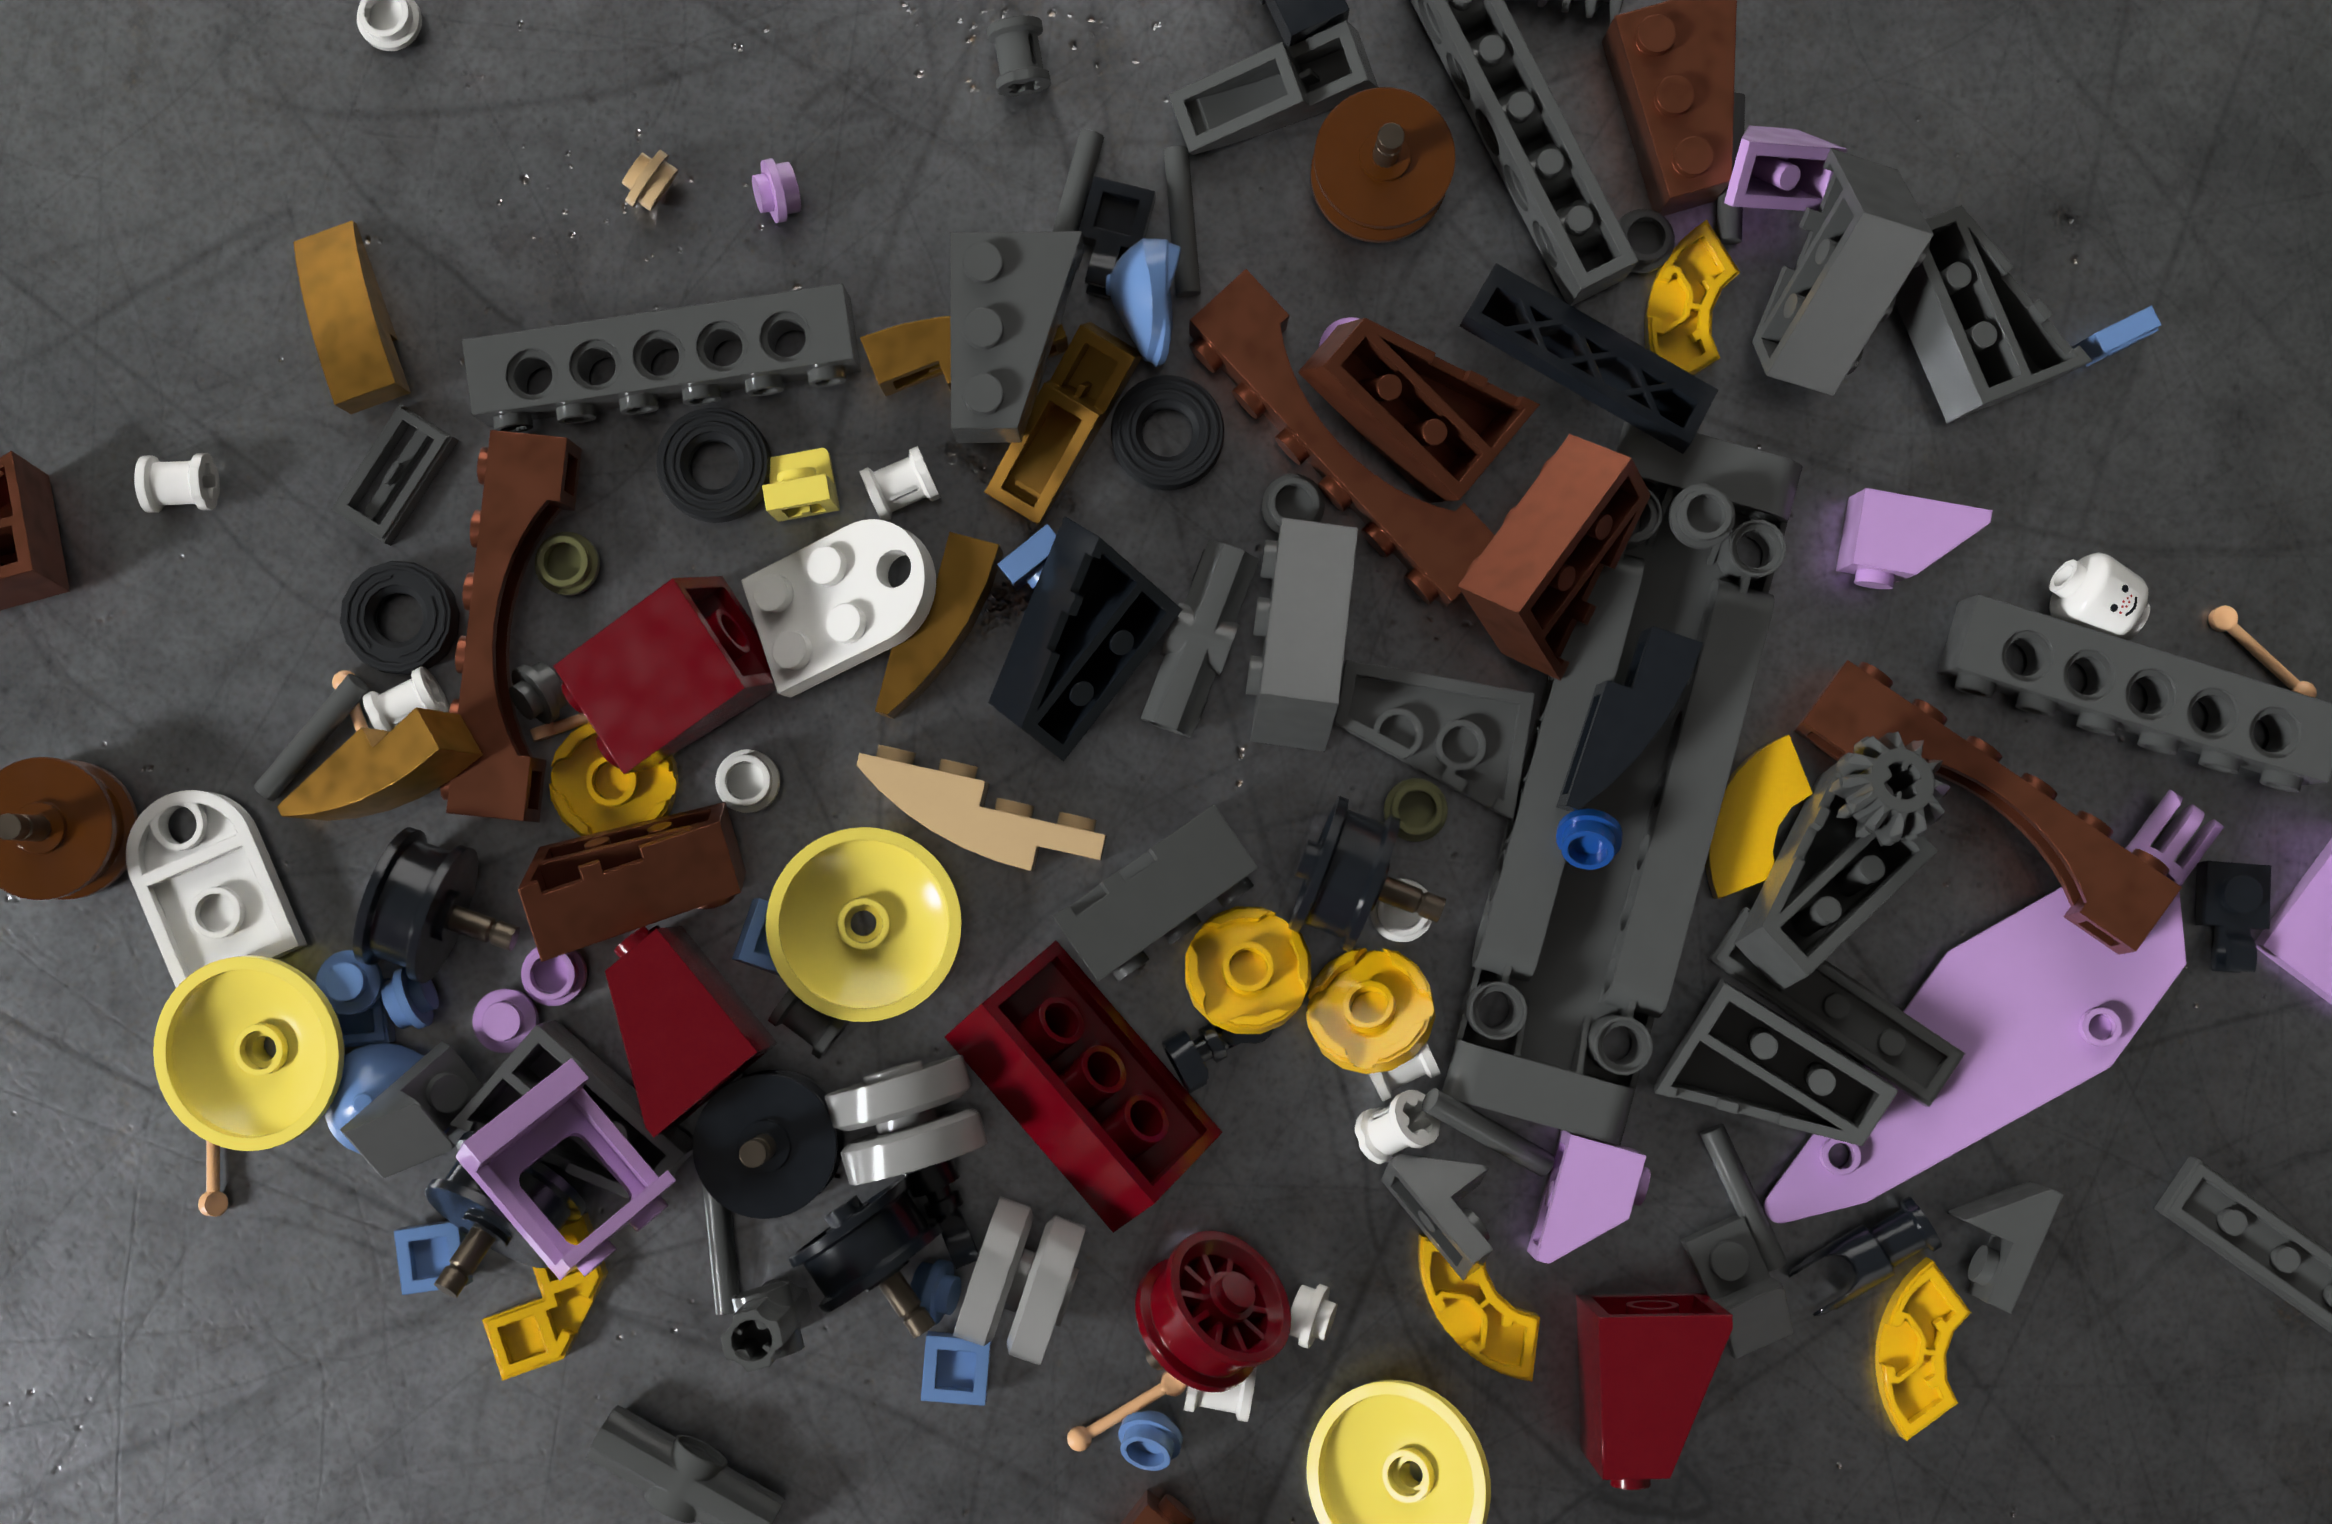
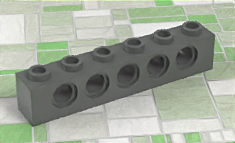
[1410,0,1638,306]
[462,283,861,433]
[1937,594,2332,793]

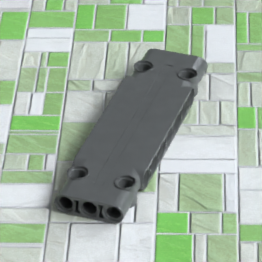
[1442,421,1803,1145]

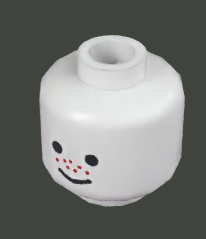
[2049,552,2150,640]

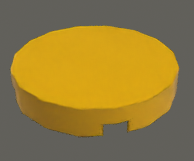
[549,722,679,837]
[1185,906,1311,1034]
[1306,948,1436,1074]

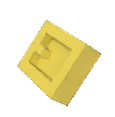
[762,448,840,522]

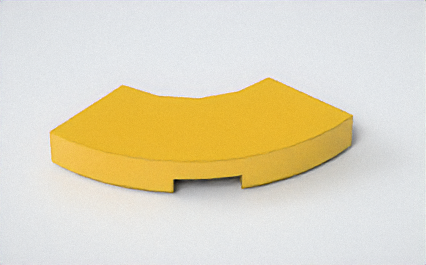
[1644,219,1740,376]
[1705,735,1813,899]
[1418,1233,1540,1382]
[1875,1257,1971,1441]

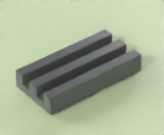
[331,404,459,546]

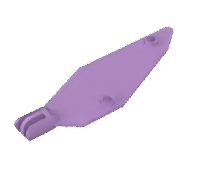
[1763,789,2224,1223]

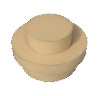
[622,149,679,212]

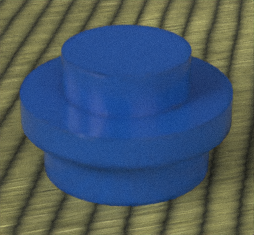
[1556,809,1623,870]

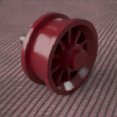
[1135,1231,1291,1392]

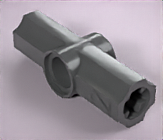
[1141,540,1259,738]
[720,1277,812,1372]
[586,1405,785,1524]

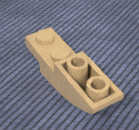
[856,745,1107,871]

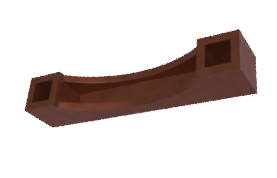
[1189,269,1495,609]
[440,430,582,822]
[1794,660,2182,955]

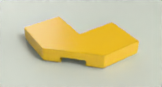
[482,1212,608,1381]

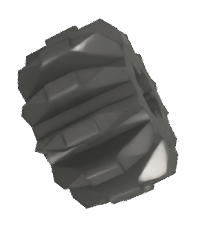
[1829,731,1951,846]

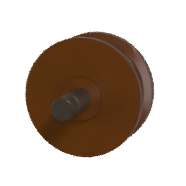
[1310,87,1455,243]
[0,757,138,900]

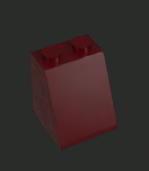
[553,576,777,774]
[605,925,778,1137]
[1576,1293,1733,1490]

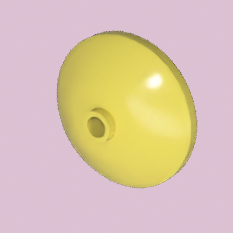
[766,827,962,1022]
[153,955,345,1151]
[1307,1380,1491,1524]

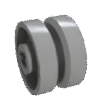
[824,1055,988,1185]
[953,1197,1086,1365]

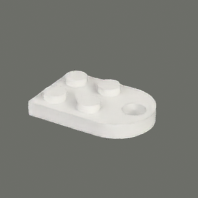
[741,519,936,698]
[126,790,307,988]

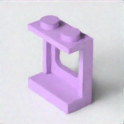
[455,1058,676,1280]

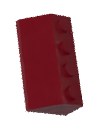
[945,940,1223,1233]

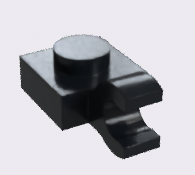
[1079,176,1156,299]
[2195,861,2271,973]

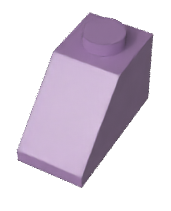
[1724,125,1847,211]
[1836,488,1992,589]
[1527,1130,1651,1264]

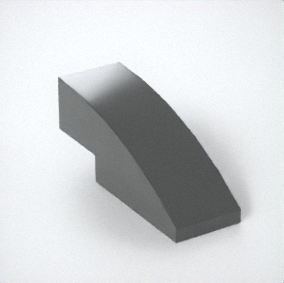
[1168,20,1378,155]

